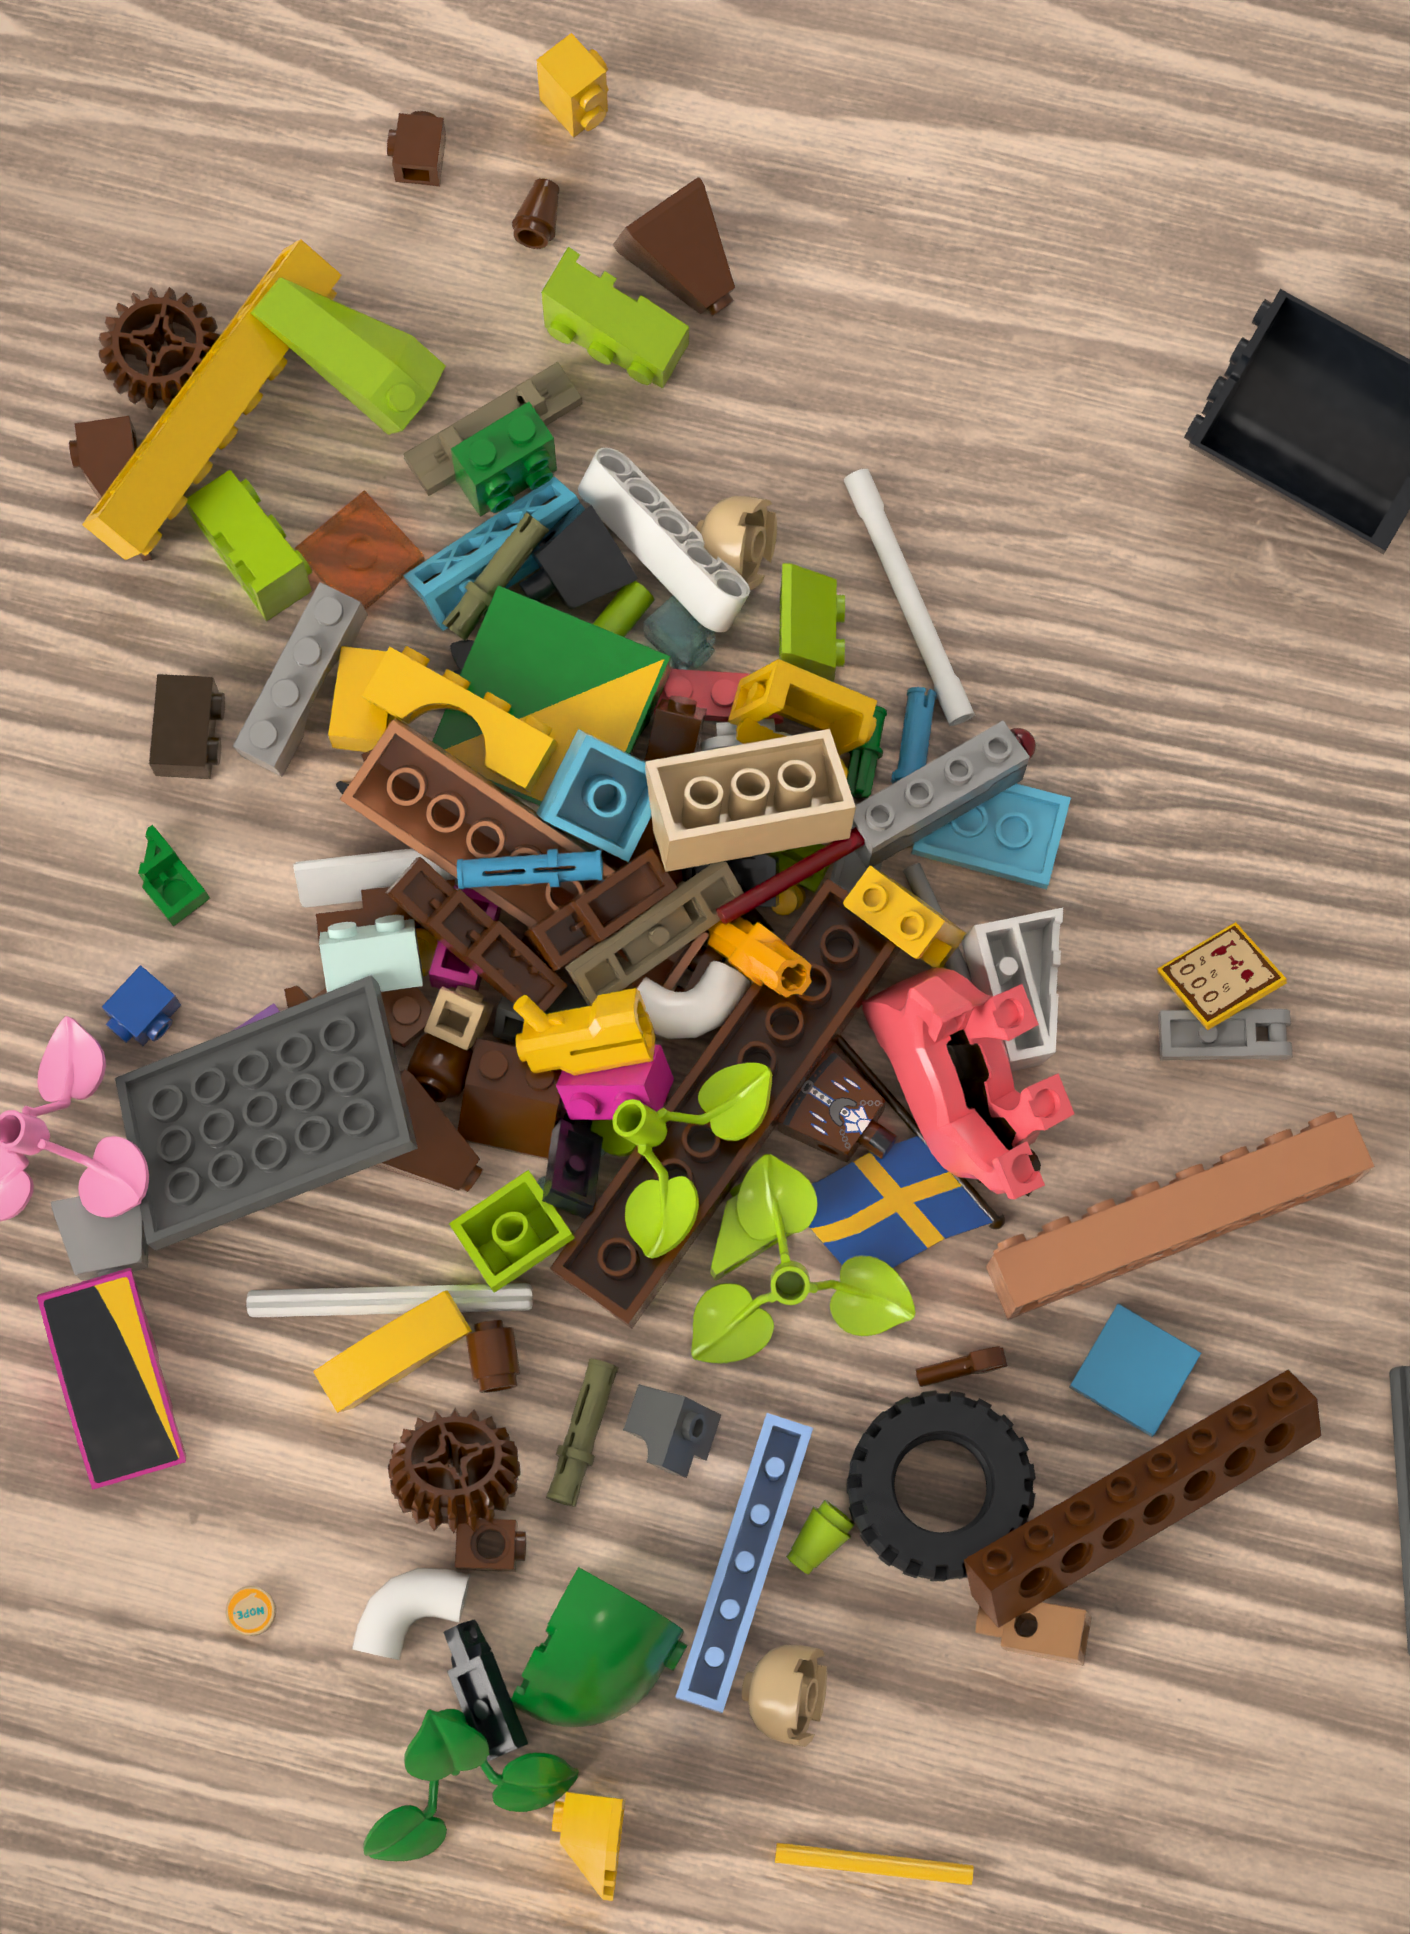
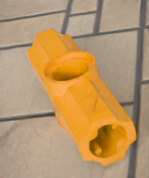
[707,917,812,998]

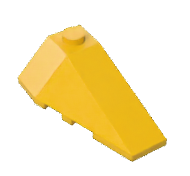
[552,1792,626,1901]

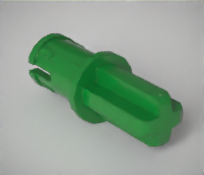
[847,705,887,798]

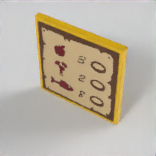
[1157,922,1287,1031]

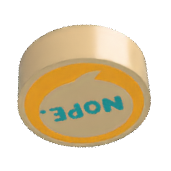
[226,1586,276,1636]

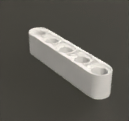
[578,448,750,632]

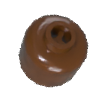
[406,1033,473,1102]

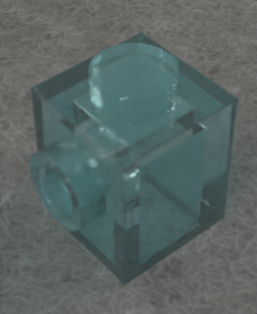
[643,596,715,670]

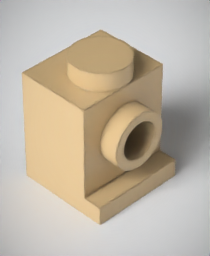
[424,986,494,1050]

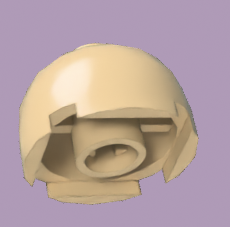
[696,496,777,590]
[742,1645,827,1747]

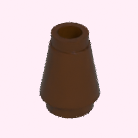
[512,179,560,249]

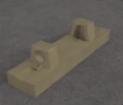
[403,362,582,496]
[565,861,744,1006]

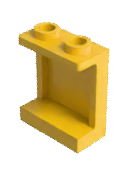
[728,659,877,756]
[843,866,967,968]

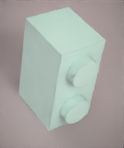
[319,915,423,993]

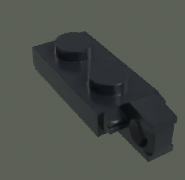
[542,1112,603,1219]
[443,1619,528,1761]

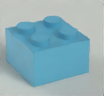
[536,729,651,862]

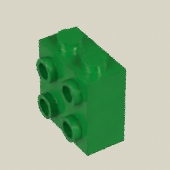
[451,401,557,517]

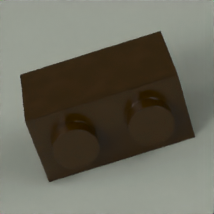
[149,674,225,779]

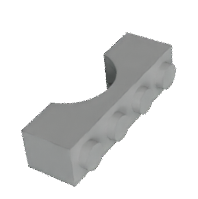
[233,582,368,777]

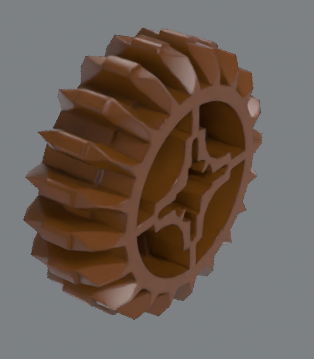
[98,287,220,410]
[388,1408,521,1534]

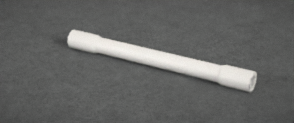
[844,469,975,726]

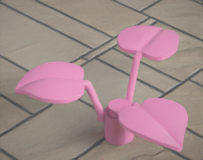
[0,1016,149,1221]

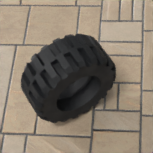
[847,1390,1036,1582]

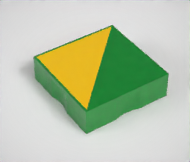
[432,585,674,807]

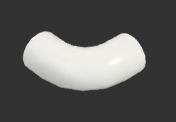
[637,961,751,1039]
[352,1568,470,1660]

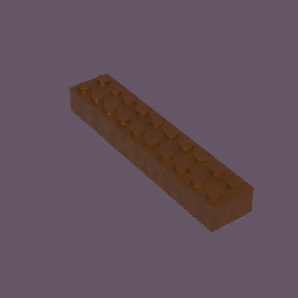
[550,878,901,1329]

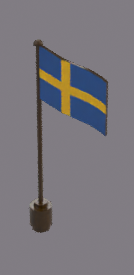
[741,908,1005,1268]

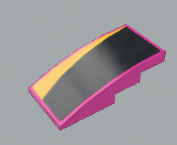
[37,1268,186,1490]

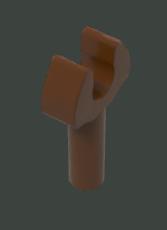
[916,1346,1008,1387]

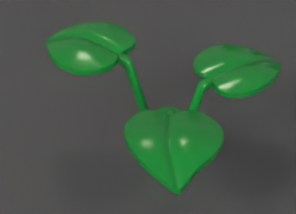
[363,1709,579,1861]

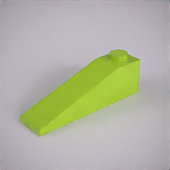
[251,277,446,435]

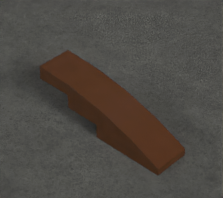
[385,857,568,1012]

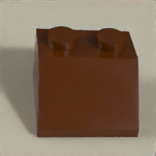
[458,1038,563,1160]

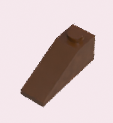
[69,416,152,561]

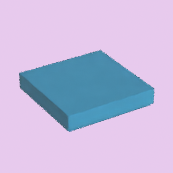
[1069,1304,1201,1437]

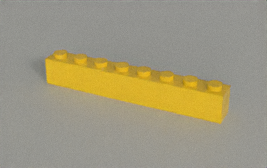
[82,239,342,560]

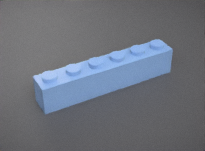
[676,1413,813,1714]

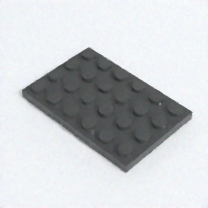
[115,975,418,1251]

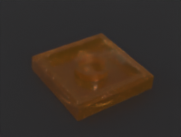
[295,490,425,610]

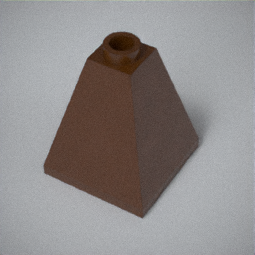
[613,177,735,316]
[374,1069,483,1192]

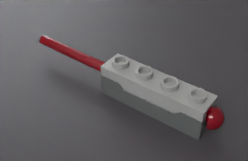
[716,721,1036,925]

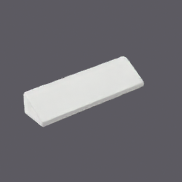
[293,849,471,908]

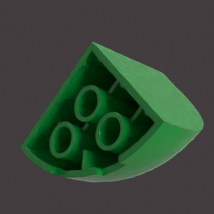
[511,1567,688,1727]

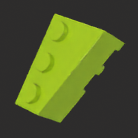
[541,247,689,388]
[186,470,312,622]

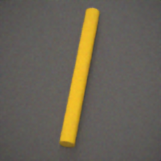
[775,1843,974,1885]

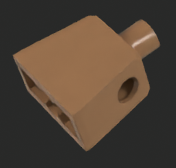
[975,1602,1092,1666]

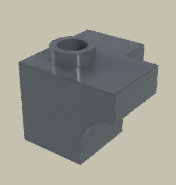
[623,1384,721,1478]

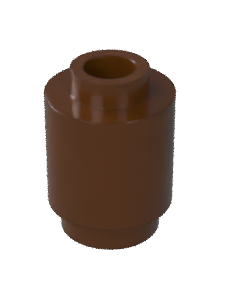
[466,1320,520,1393]

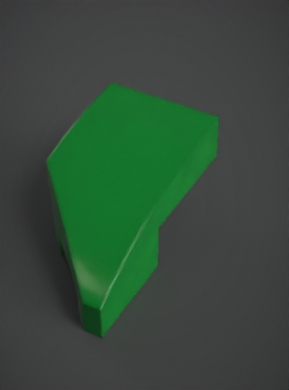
[138,824,211,927]

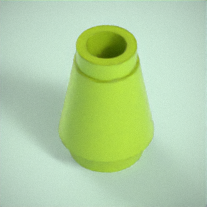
[786,1500,855,1575]

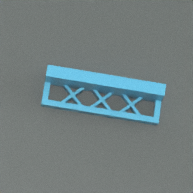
[403,476,579,631]

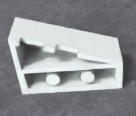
[962,908,1063,1071]

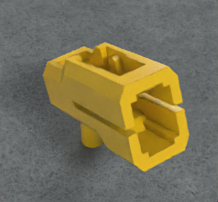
[513,988,656,1076]

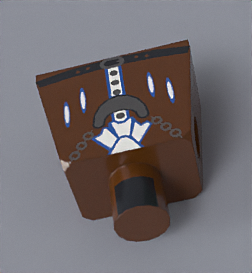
[778,1048,898,1162]

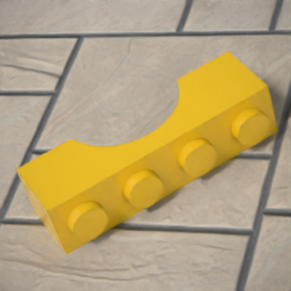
[362,646,558,793]

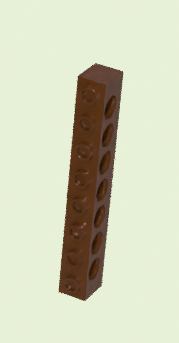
[964,1369,1321,1628]

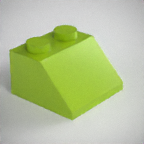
[779,563,845,682]
[449,1169,575,1293]

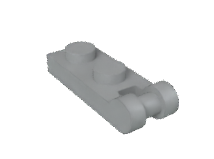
[1158,1009,1293,1061]

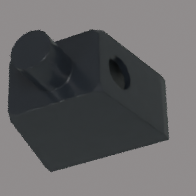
[519,500,638,609]

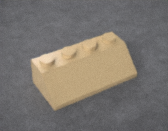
[645,729,856,872]

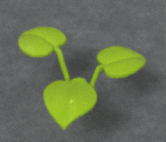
[591,1063,773,1258]
[691,1154,916,1363]

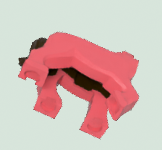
[862,967,1074,1200]

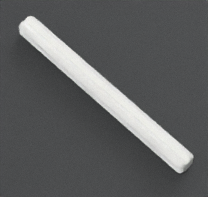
[246,1283,533,1317]

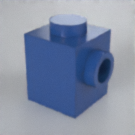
[102,965,181,1046]

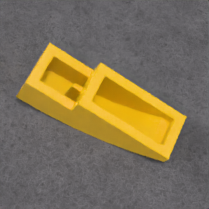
[313,1290,472,1413]

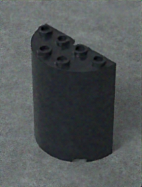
[1184,289,1410,555]

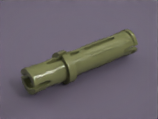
[442,512,550,641]
[546,1358,619,1507]

